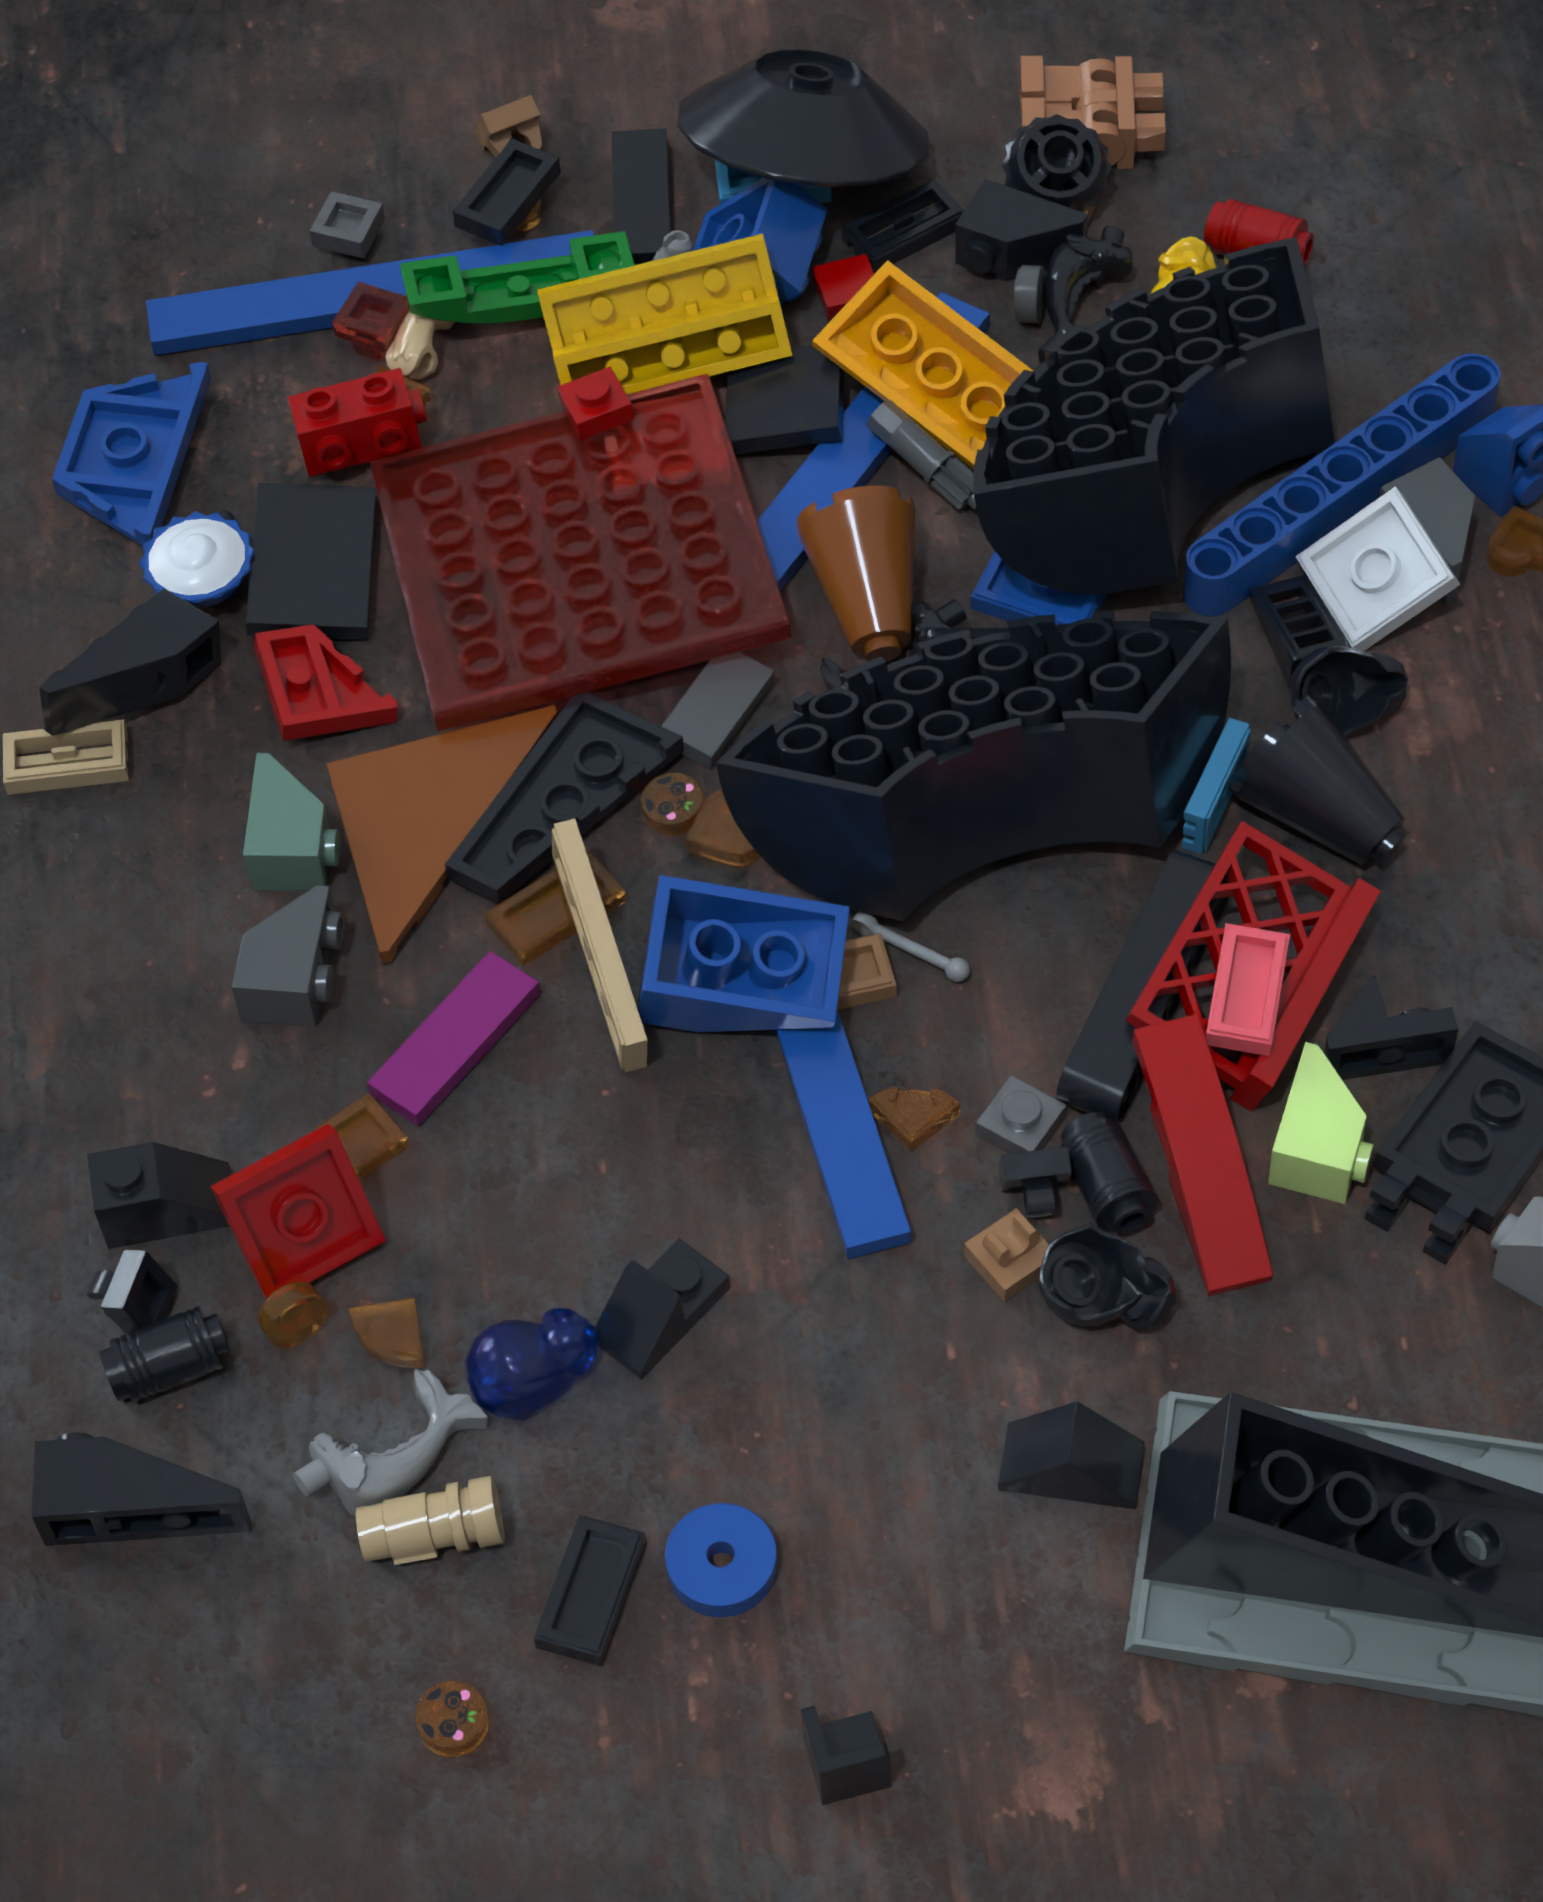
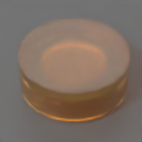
[258,1282,328,1349]

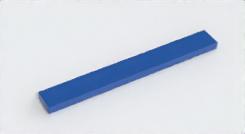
[146,230,594,356]
[692,292,990,640]

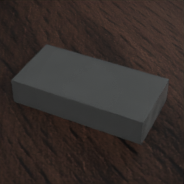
[661,643,775,770]

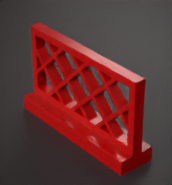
[1125,821,1381,1112]

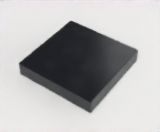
[724,345,845,456]

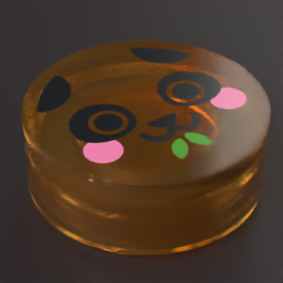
[641,773,705,836]
[415,1681,489,1757]

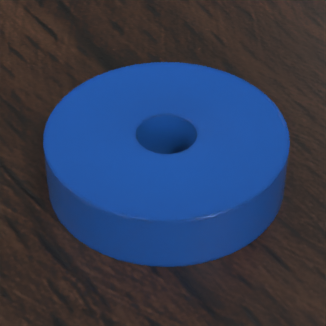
[665,1503,778,1617]

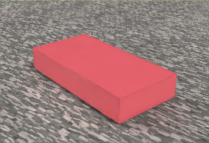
[1205,923,1290,1056]

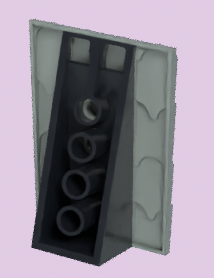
[1124,1391,1543,1717]

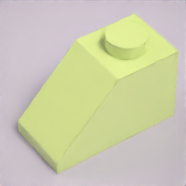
[1268,1042,1374,1204]

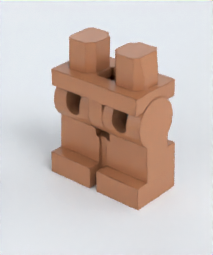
[1020,56,1166,169]

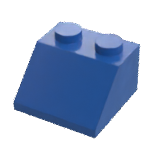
[693,178,827,305]

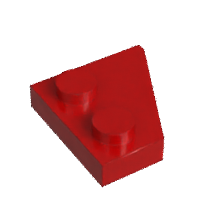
[254,624,398,741]

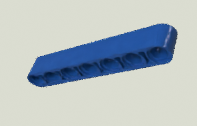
[1183,353,1501,616]

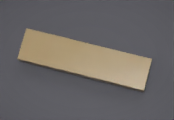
[552,818,648,1073]

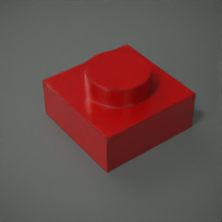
[557,366,635,440]

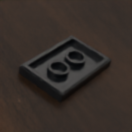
[246,483,376,640]

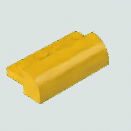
[538,234,793,397]

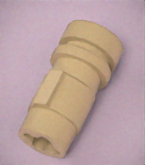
[356,1475,505,1565]

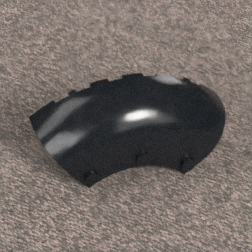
[974,237,1335,594]
[716,611,1231,921]

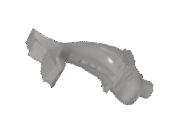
[293,1368,488,1516]

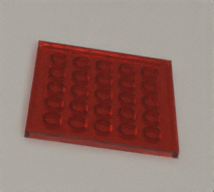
[370,373,792,731]

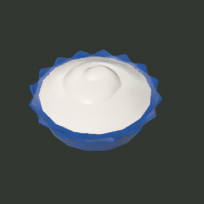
[138,511,255,608]

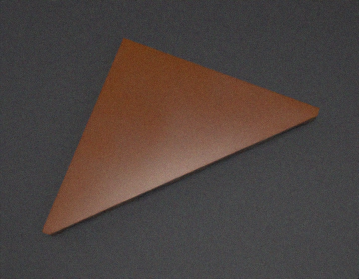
[326,705,558,965]

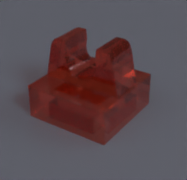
[332,281,409,360]

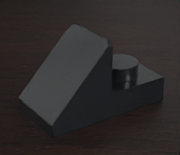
[1324,976,1458,1080]
[591,1238,730,1380]

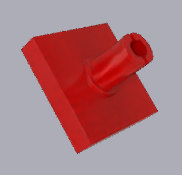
[210,1123,386,1304]

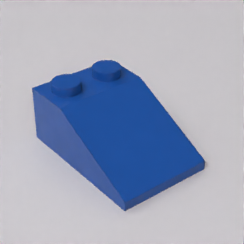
[637,875,850,1032]

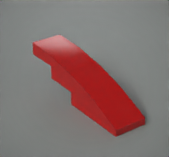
[1132,1014,1273,1297]

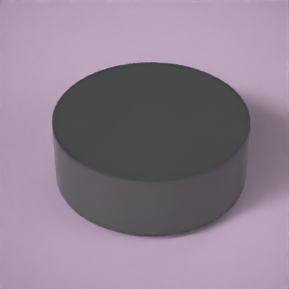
[1014,265,1046,324]

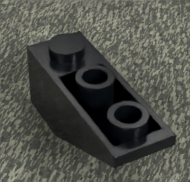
[39,588,222,736]

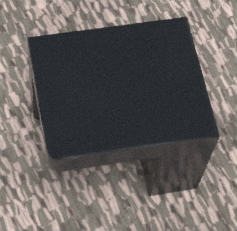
[801,1706,891,1805]

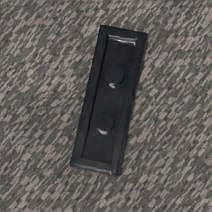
[611,128,671,265]

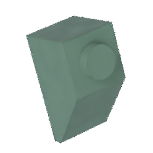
[243,753,341,891]

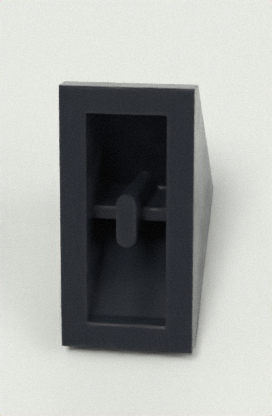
[998,1401,1144,1510]

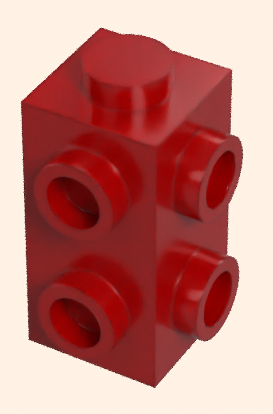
[287,368,427,477]

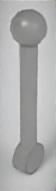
[850,911,970,982]

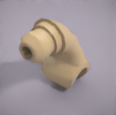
[385,310,455,380]

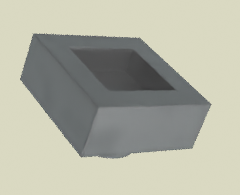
[310,191,385,258]
[976,1075,1067,1154]

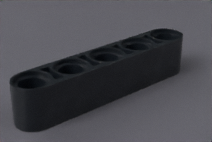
[1056,849,1229,1123]

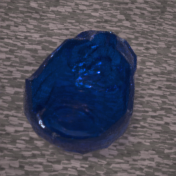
[464,1308,597,1421]

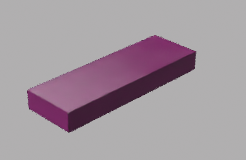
[367,951,541,1127]

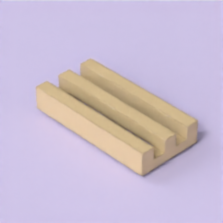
[3,719,129,795]

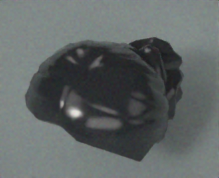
[1290,646,1408,736]
[1039,1223,1176,1330]

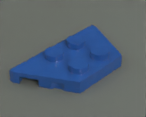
[52,362,212,546]

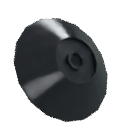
[677,49,929,188]

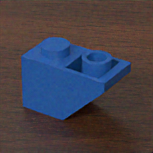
[1453,404,1543,517]

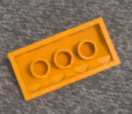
[812,260,1033,469]

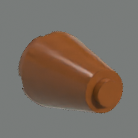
[796,485,916,661]

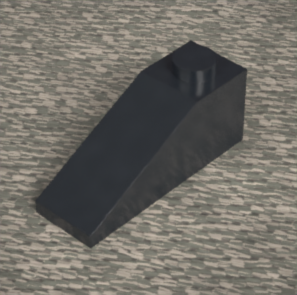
[32,1432,251,1546]

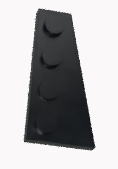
[444,688,684,904]

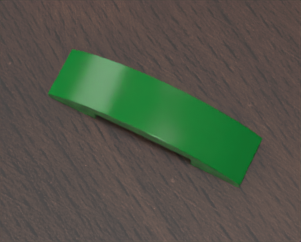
[400,231,634,323]

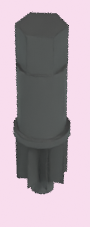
[866,400,977,511]

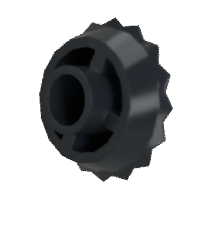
[1001,114,1112,212]

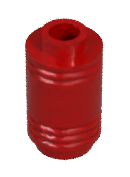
[1204,199,1314,266]

